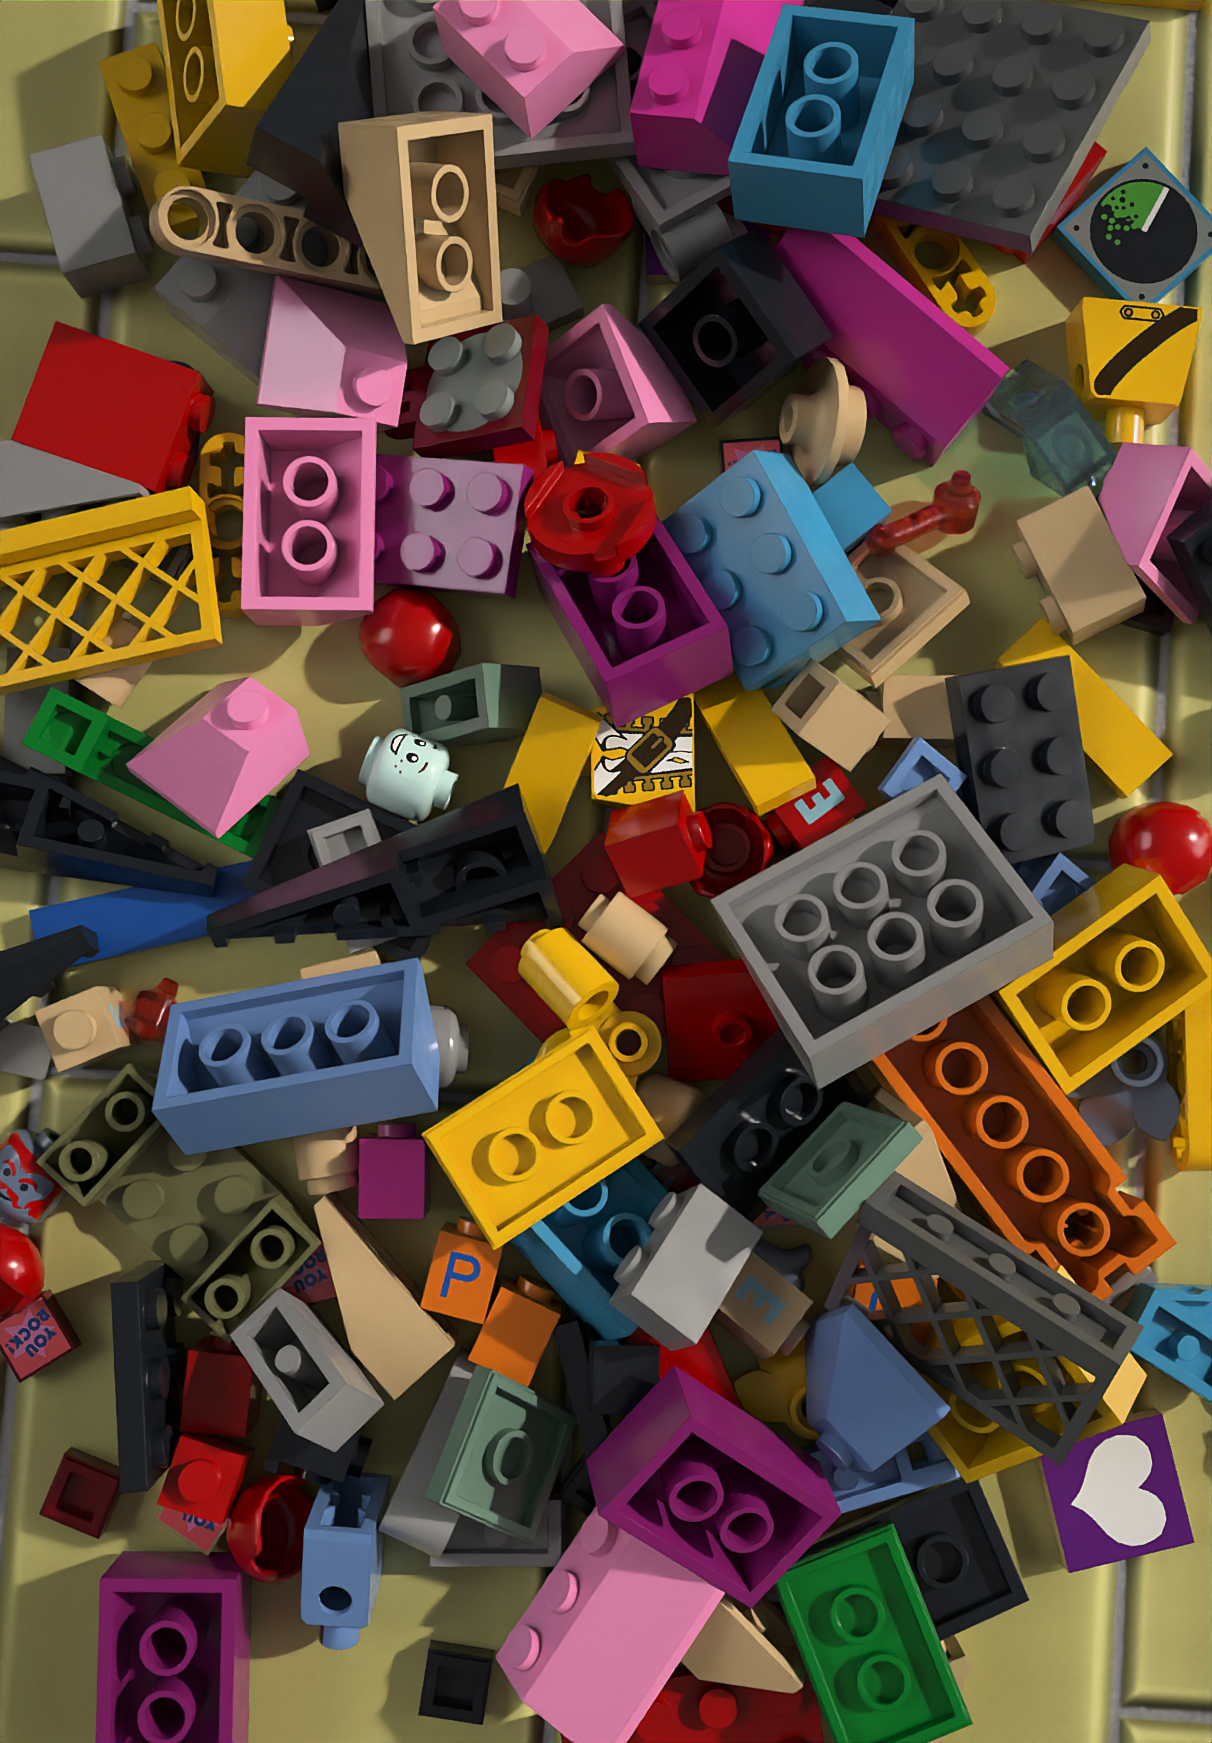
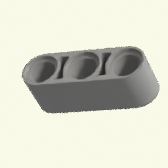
[378,1347,480,1559]

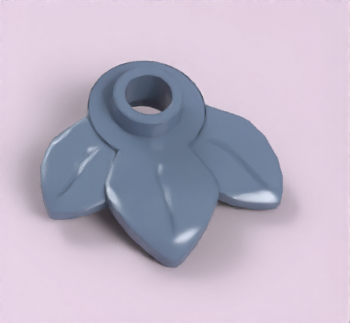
[1064,1034,1180,1147]

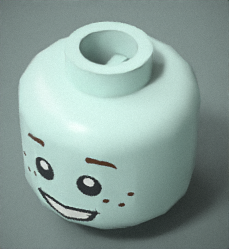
[358,729,458,822]

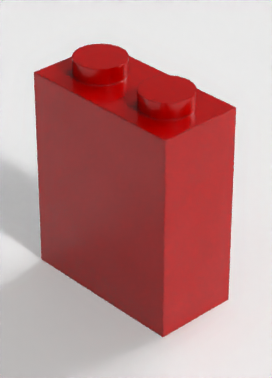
[11,321,216,494]

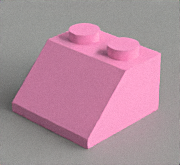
[433,0,625,140]

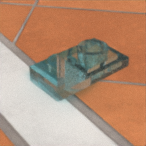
[982,359,1118,497]

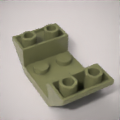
[36,1063,322,1344]

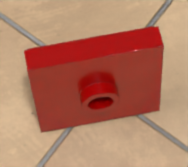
[661,959,779,1083]

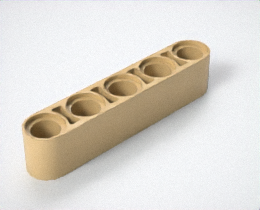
[149,186,385,297]

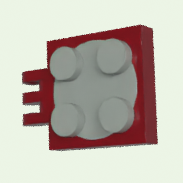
[385,314,549,459]

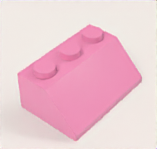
[241,417,377,626]
[495,1506,725,1743]

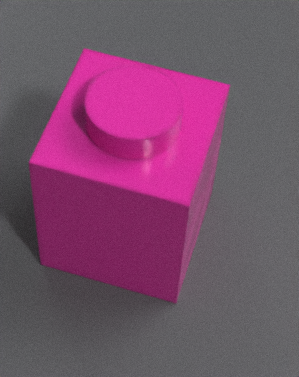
[358,1122,431,1219]

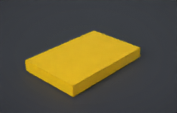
[421,1024,664,1250]

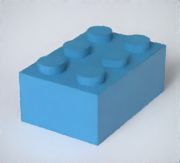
[728,4,915,238]
[662,450,881,691]

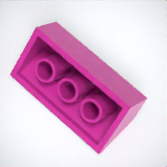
[629,0,805,176]
[774,227,1010,466]

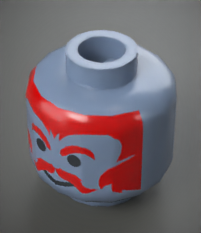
[0,1128,68,1227]

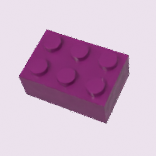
[526,510,734,728]
[586,1365,842,1608]
[96,1551,252,1743]

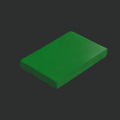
[774,1519,973,1743]

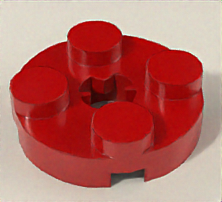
[524,452,657,578]

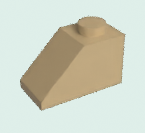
[681,1593,805,1694]

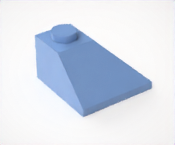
[805,1303,951,1472]

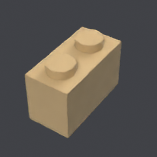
[1011,485,1146,646]

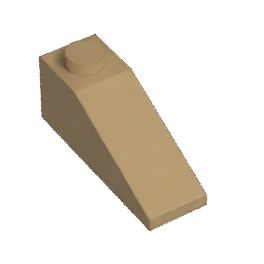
[314,1191,459,1400]

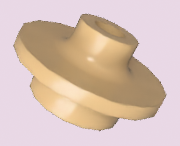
[779,357,867,487]

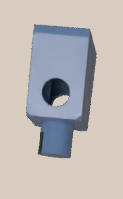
[300,1472,390,1650]

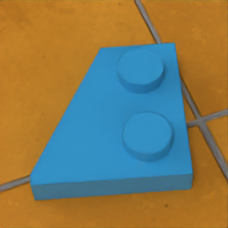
[1124,1282,1212,1403]

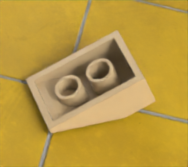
[338,110,502,345]

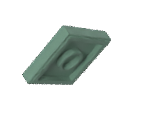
[757,1102,923,1239]
[424,1365,577,1545]

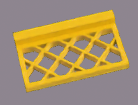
[0,486,223,695]

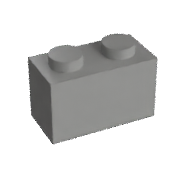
[28,134,155,299]
[608,1183,763,1351]
[230,1288,384,1452]

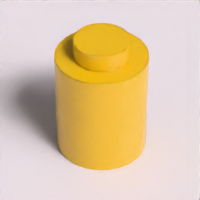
[518,928,619,1030]

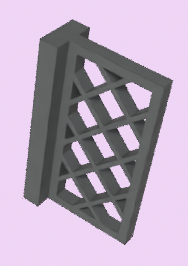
[823,1171,1144,1466]

